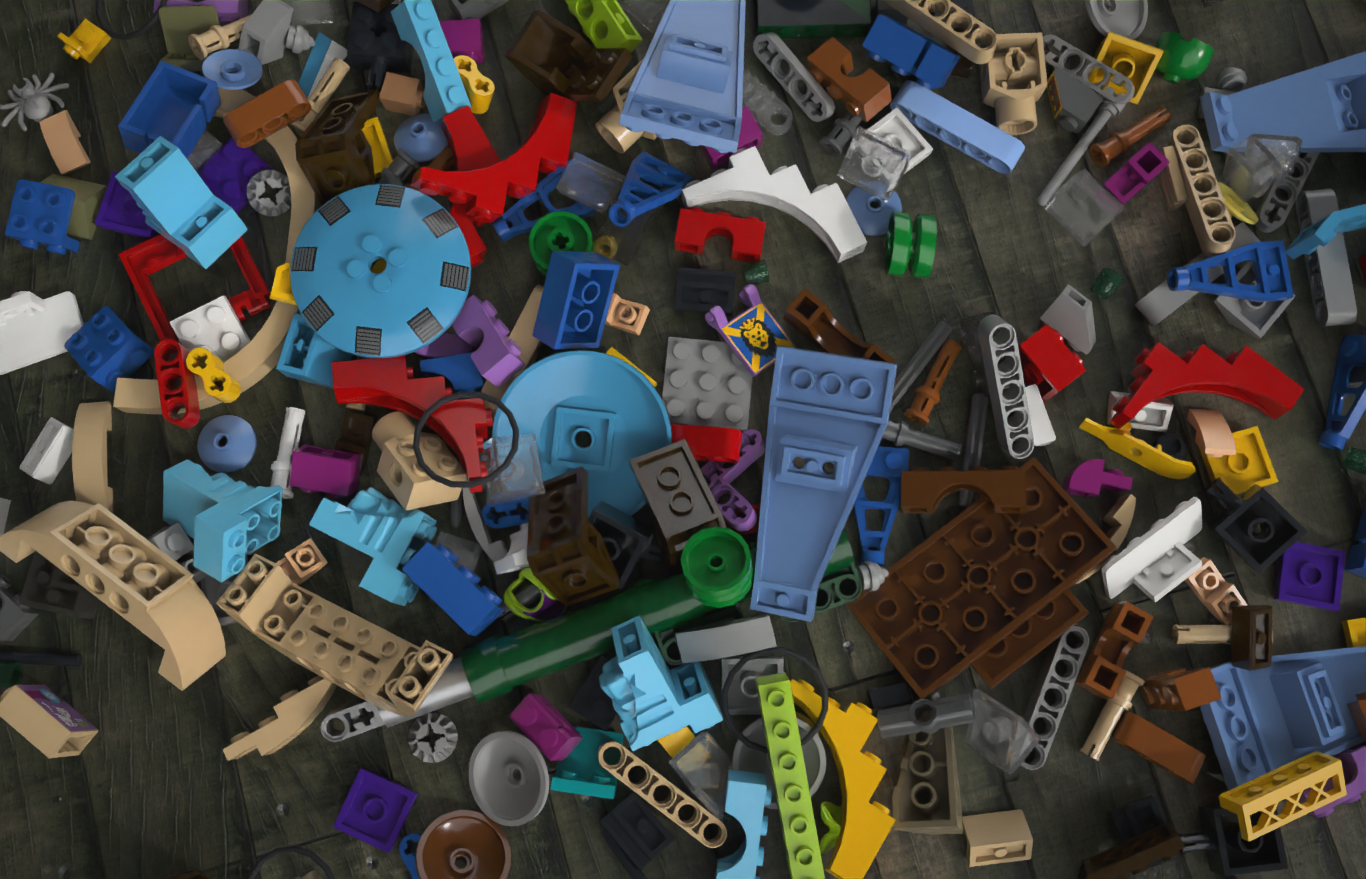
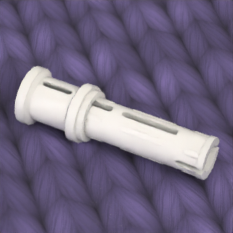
[270,407,306,499]

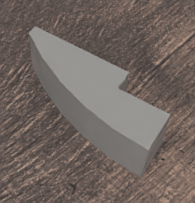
[675,612,777,663]

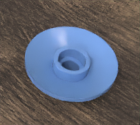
[202,49,263,90]
[394,113,448,162]
[846,181,902,236]
[197,415,257,473]

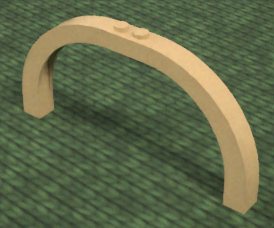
[113,87,322,414]

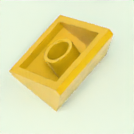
[1089,31,1164,105]

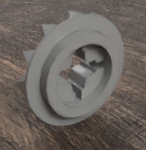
[247,170,292,216]
[407,713,458,763]

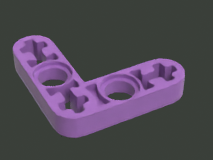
[700,429,766,532]

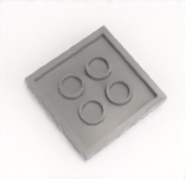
[662,337,753,432]

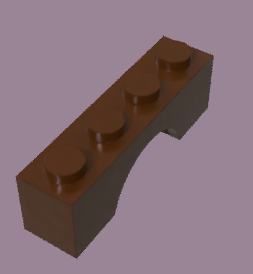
[783,288,897,363]
[901,466,1026,513]

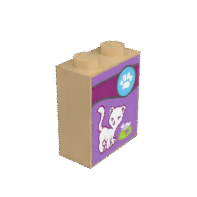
[0,685,99,759]

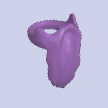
[414,332,473,358]

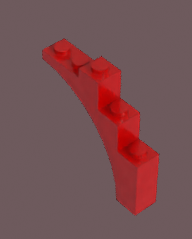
[411,93,577,223]
[441,105,501,269]
[1110,342,1305,429]
[332,355,493,493]

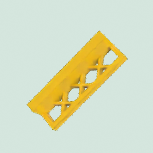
[1219,751,1347,841]

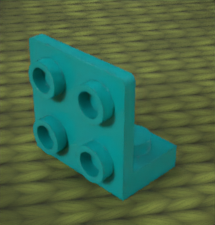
[550,726,624,799]

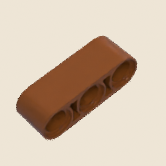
[223,80,312,148]
[1111,711,1207,785]

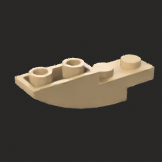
[222,676,337,761]

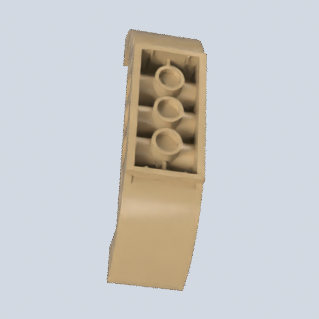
[0,501,226,691]
[216,553,453,717]

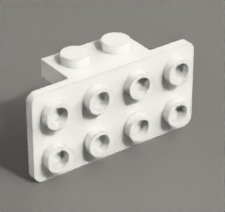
[0,291,84,375]
[1101,497,1202,602]

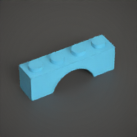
[391,0,471,123]
[715,769,772,879]

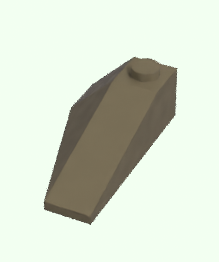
[892,711,963,835]

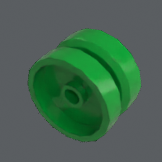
[529,211,595,279]
[885,211,937,279]
[681,526,754,608]

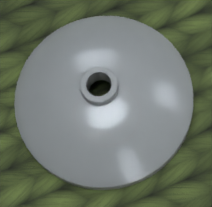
[1084,0,1148,39]
[732,717,826,809]
[469,731,549,826]

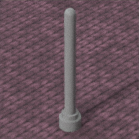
[1037,94,1126,206]

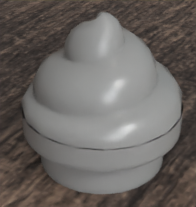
[285,24,315,54]
[1216,67,1247,92]
[856,561,889,592]

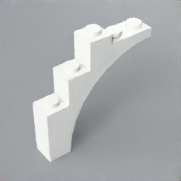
[682,146,867,263]

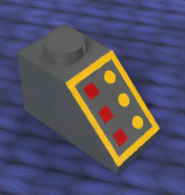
[1047,67,1105,135]

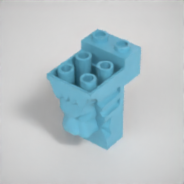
[115,136,248,269]
[163,459,283,583]
[309,487,437,606]
[599,615,723,751]

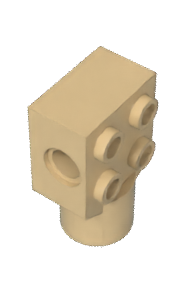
[979,32,1047,136]
[595,60,657,154]
[372,411,466,511]

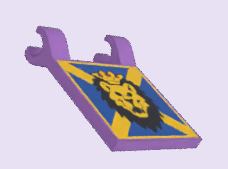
[705,284,796,377]

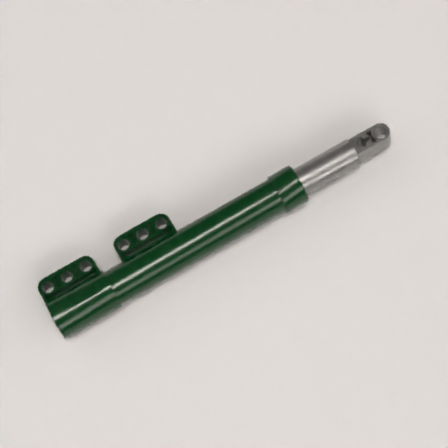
[320,528,862,742]

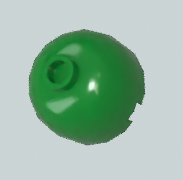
[1154,32,1214,84]

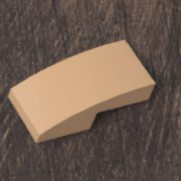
[39,110,91,175]
[605,293,650,336]
[1187,409,1236,457]
[275,538,327,586]
[1185,557,1247,625]

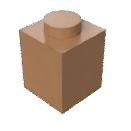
[379,72,426,116]

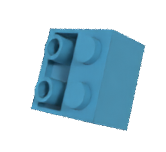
[276,313,354,389]

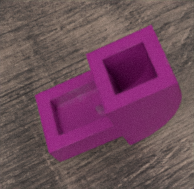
[1102,142,1170,206]
[1062,459,1133,499]

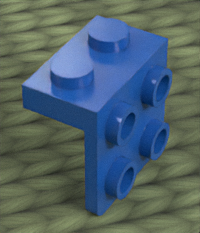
[5,179,80,255]
[64,306,154,393]

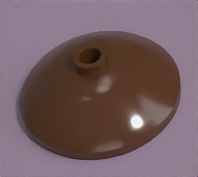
[415,810,511,879]

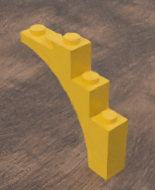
[790,679,896,879]

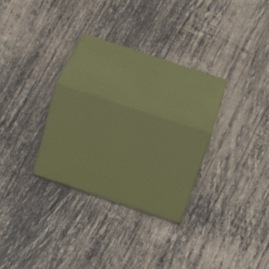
[40,174,107,240]

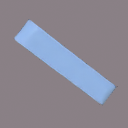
[890,80,1025,174]

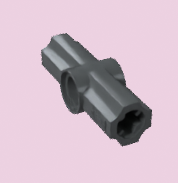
[877,694,976,739]

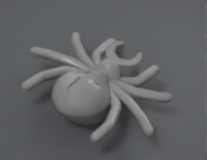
[0,73,69,131]

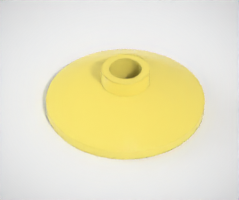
[1217,181,1258,225]

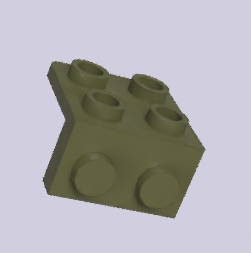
[159,5,221,75]

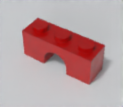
[675,207,766,264]

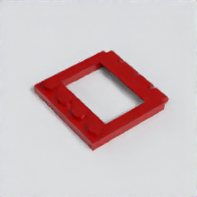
[119,234,271,354]

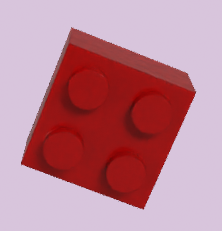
[1018,324,1086,403]

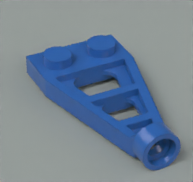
[609,151,693,227]
[492,153,612,243]
[1167,240,1294,302]
[1318,335,1366,451]
[853,446,909,566]

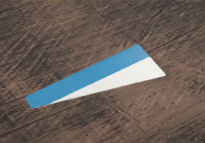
[298,32,347,99]

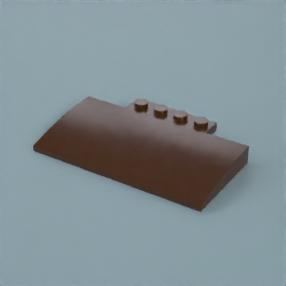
[845,457,1117,699]

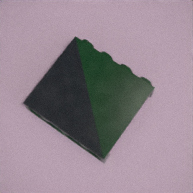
[756,0,871,39]

